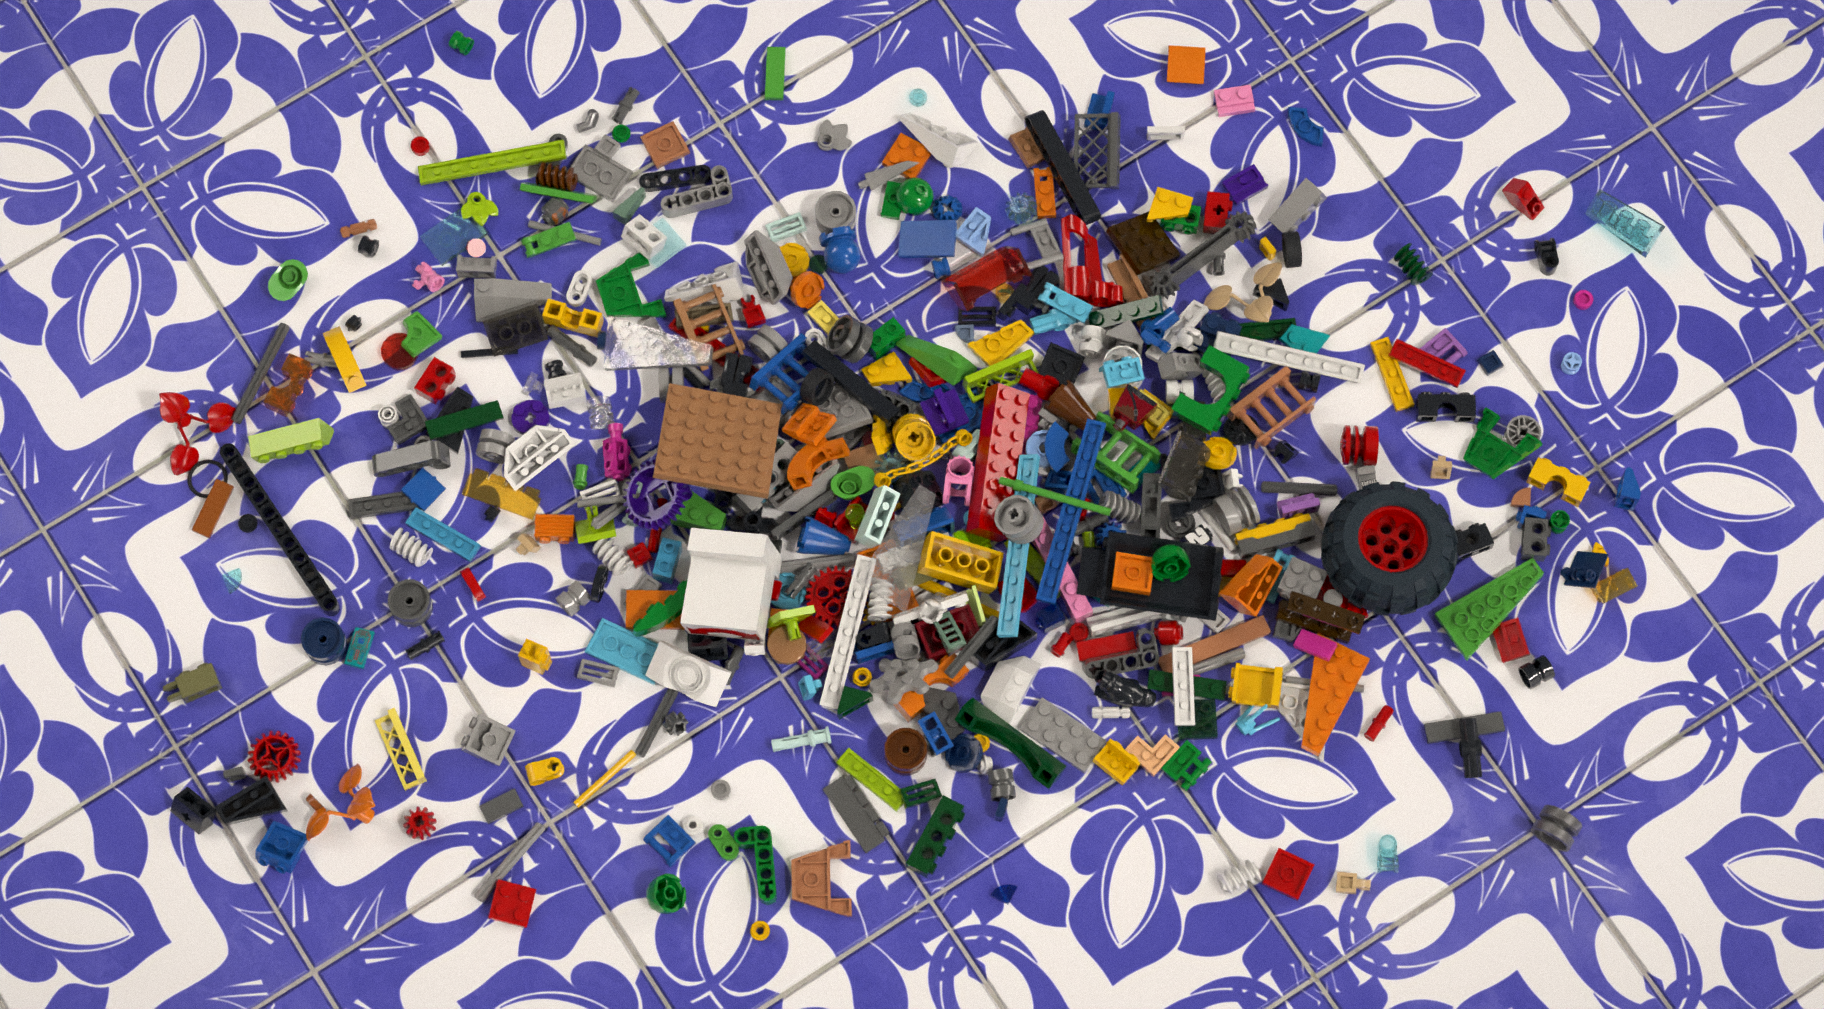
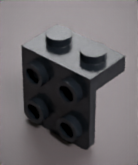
[892,470,944,518]

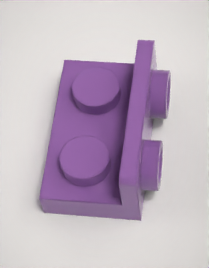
[1277,493,1320,519]

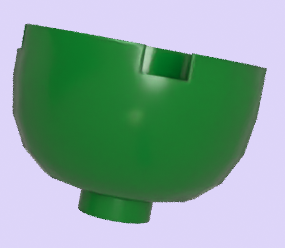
[895,177,934,216]
[1151,544,1190,582]
[646,873,686,914]

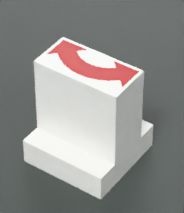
[680,528,782,641]

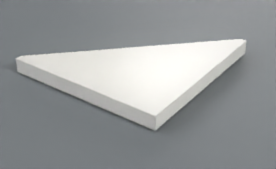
[1277,682,1325,762]

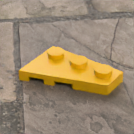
[967,320,1034,367]

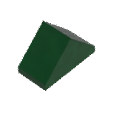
[837,686,873,720]

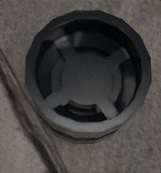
[1518,655,1555,690]

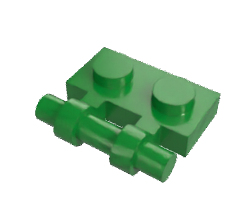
[1161,740,1212,791]

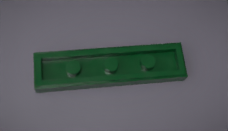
[425,400,504,441]

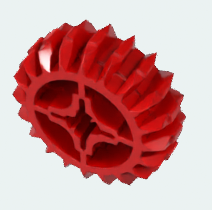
[247,731,301,783]

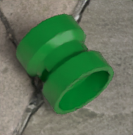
[449,31,474,56]
[1548,510,1570,534]

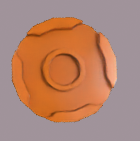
[789,271,825,309]

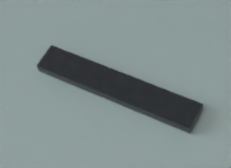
[802,340,900,424]

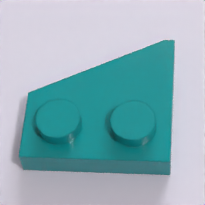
[1278,325,1330,353]

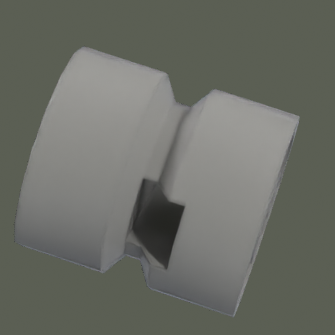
[555,581,591,617]
[891,622,920,660]

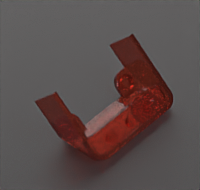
[942,246,1032,311]

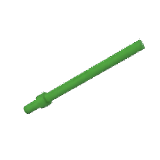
[999,477,1112,516]

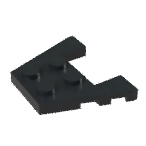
[1160,453,1225,523]

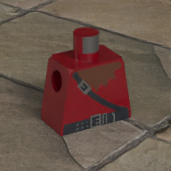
[1113,384,1158,432]

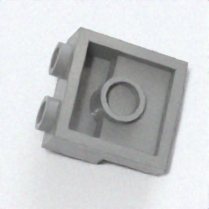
[1277,556,1327,599]
[461,714,516,766]

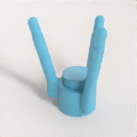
[1235,704,1280,736]

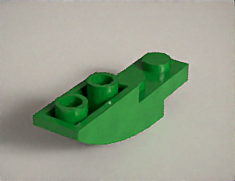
[633,579,688,637]

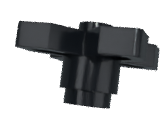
[727,506,779,536]

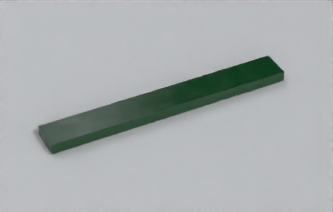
[1146,318,1296,351]

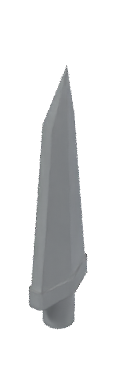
[858,161,920,191]

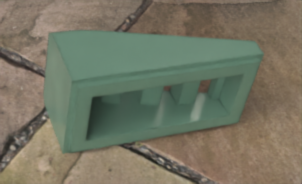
[612,187,646,225]
[933,611,966,654]

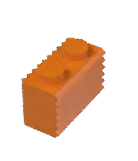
[534,514,575,544]

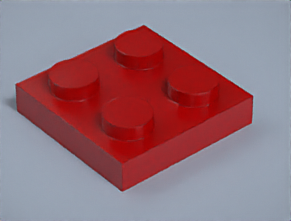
[1262,848,1315,901]
[487,879,536,928]

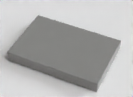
[567,144,633,203]

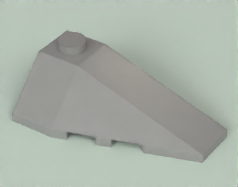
[474,278,552,322]

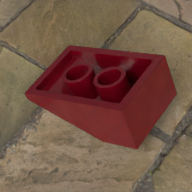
[915,604,980,662]

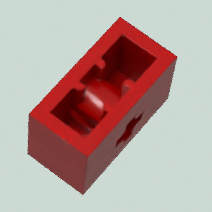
[1203,191,1233,234]

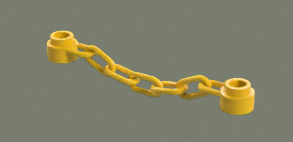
[874,429,972,488]

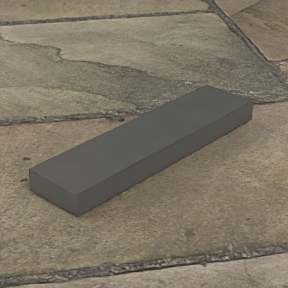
[771,489,838,541]
[348,492,420,519]
[1424,711,1505,744]

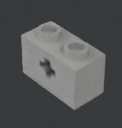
[1157,353,1204,380]

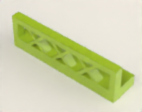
[962,349,1038,403]

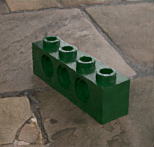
[906,795,966,878]

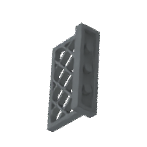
[1074,112,1121,189]

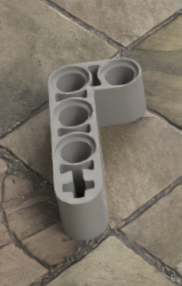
[661,165,733,218]

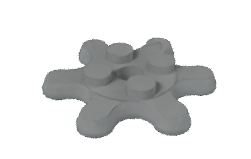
[869,652,939,705]

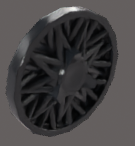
[1223,414,1259,446]

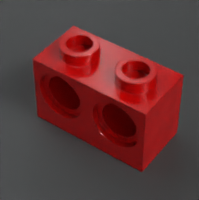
[414,357,456,405]

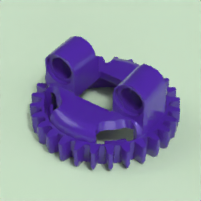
[622,460,693,530]

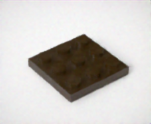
[1106,211,1181,275]

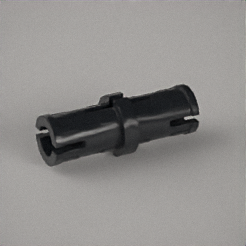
[405,631,445,660]

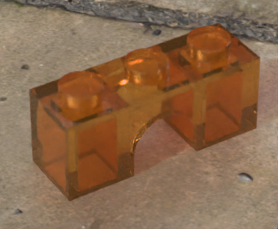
[263,353,313,417]

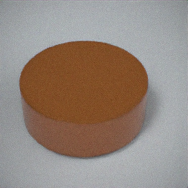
[305,793,324,811]

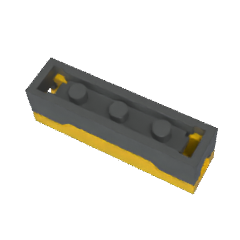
[1234,513,1316,560]

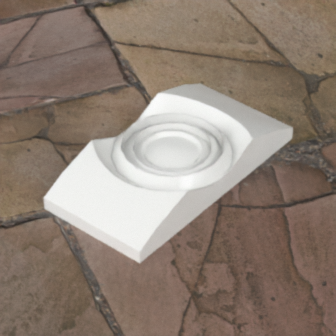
[645,640,732,707]

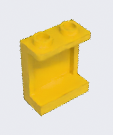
[1228,662,1283,709]

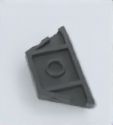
[920,687,965,758]

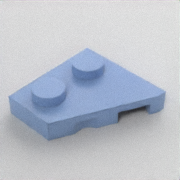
[956,207,991,257]

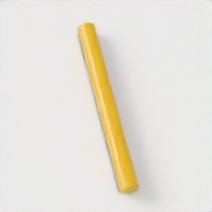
[573,750,636,808]

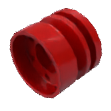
[1340,425,1379,466]

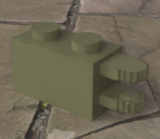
[163,663,223,704]

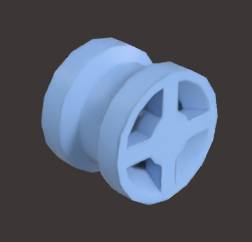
[1561,352,1582,375]

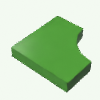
[401,311,442,358]

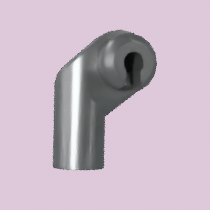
[576,109,599,133]

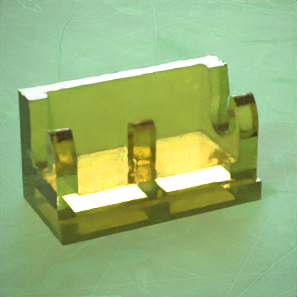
[1590,568,1637,604]

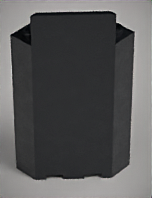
[1077,531,1224,621]

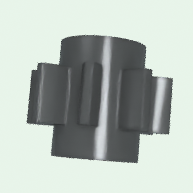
[663,711,689,736]

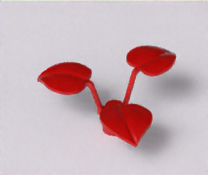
[159,392,236,475]

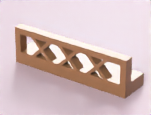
[1107,253,1157,331]

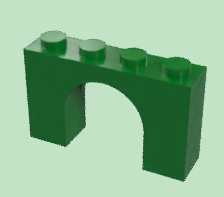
[1171,345,1251,436]

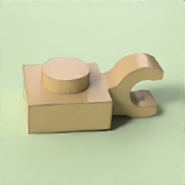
[1336,872,1371,894]

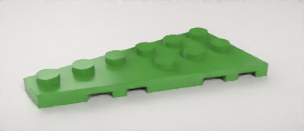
[1435,558,1544,661]

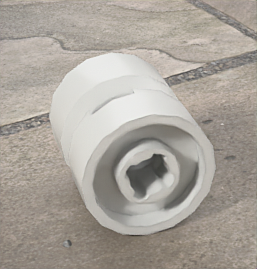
[1078,325,1107,359]
[1165,380,1194,405]

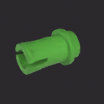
[572,464,588,490]

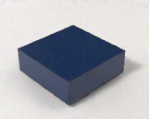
[1477,350,1504,376]
[995,797,1008,822]

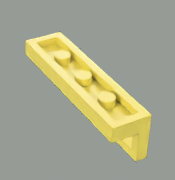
[375,708,427,791]

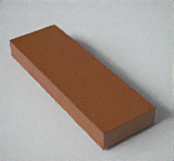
[192,479,235,539]

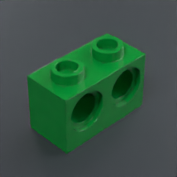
[1160,205,1201,235]

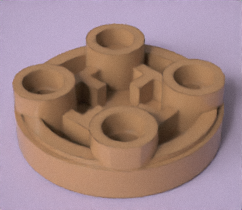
[768,626,807,665]

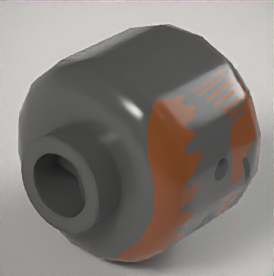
[541,198,569,225]

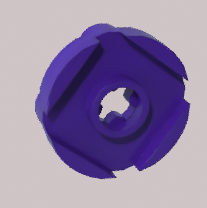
[511,400,550,435]

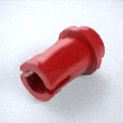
[1050,632,1073,658]

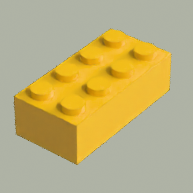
[917,531,1004,594]

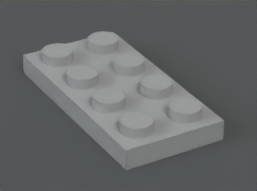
[1020,697,1107,773]

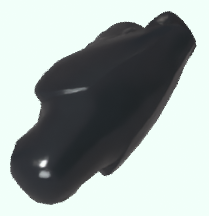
[1094,669,1156,708]

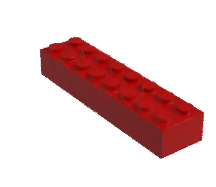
[966,383,1030,542]

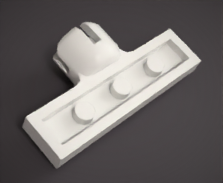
[1145,300,1209,362]
[892,590,969,625]

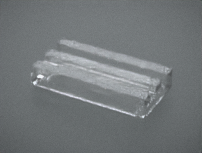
[806,628,839,662]

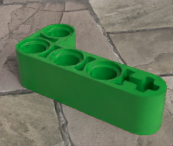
[734,826,777,905]

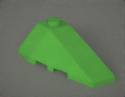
[896,335,977,386]

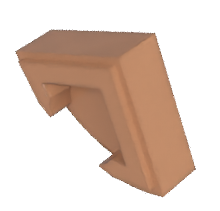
[1510,488,1531,507]

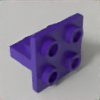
[920,388,969,436]

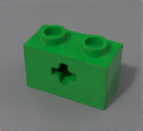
[868,317,906,361]

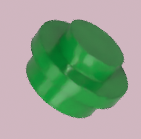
[612,124,631,143]

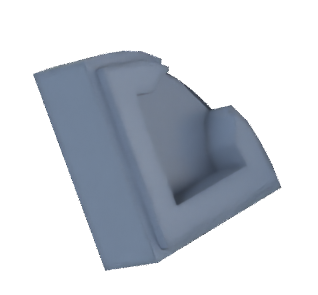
[955,324,974,343]

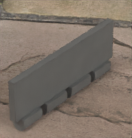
[823,775,890,853]

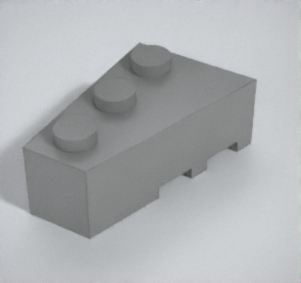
[1268,178,1327,233]

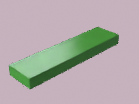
[520,182,597,204]

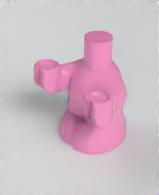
[412,262,445,292]

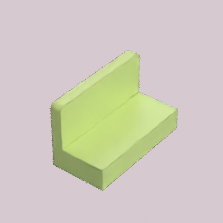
[966,585,986,628]

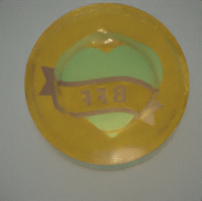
[995,283,1014,303]

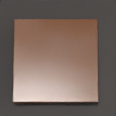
[640,121,690,169]

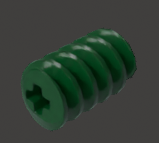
[1394,243,1433,286]

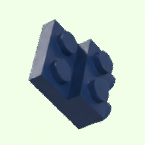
[1194,312,1242,357]

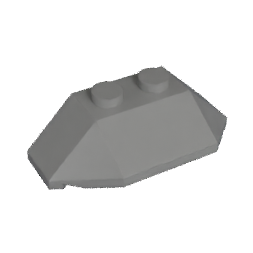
[744,230,793,305]
[768,459,839,512]

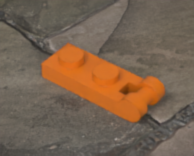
[1033,167,1056,219]

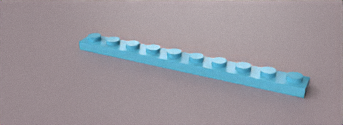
[997,454,1040,638]

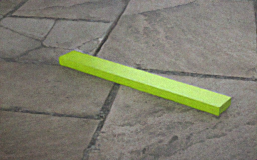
[418,140,567,186]

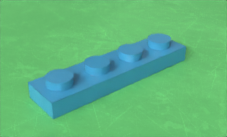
[405,507,481,562]

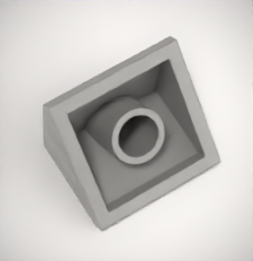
[1104,320,1143,357]

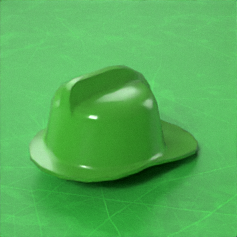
[268,259,308,301]
[831,466,875,500]

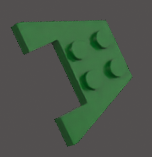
[596,252,666,318]
[1463,407,1543,479]

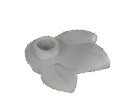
[817,119,852,151]

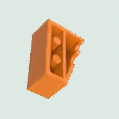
[1218,554,1283,617]

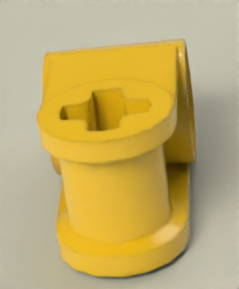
[525,757,565,786]

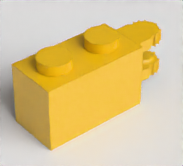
[518,638,552,675]

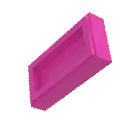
[1293,629,1337,662]

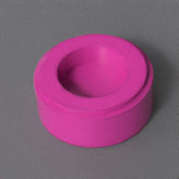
[1573,290,1593,310]

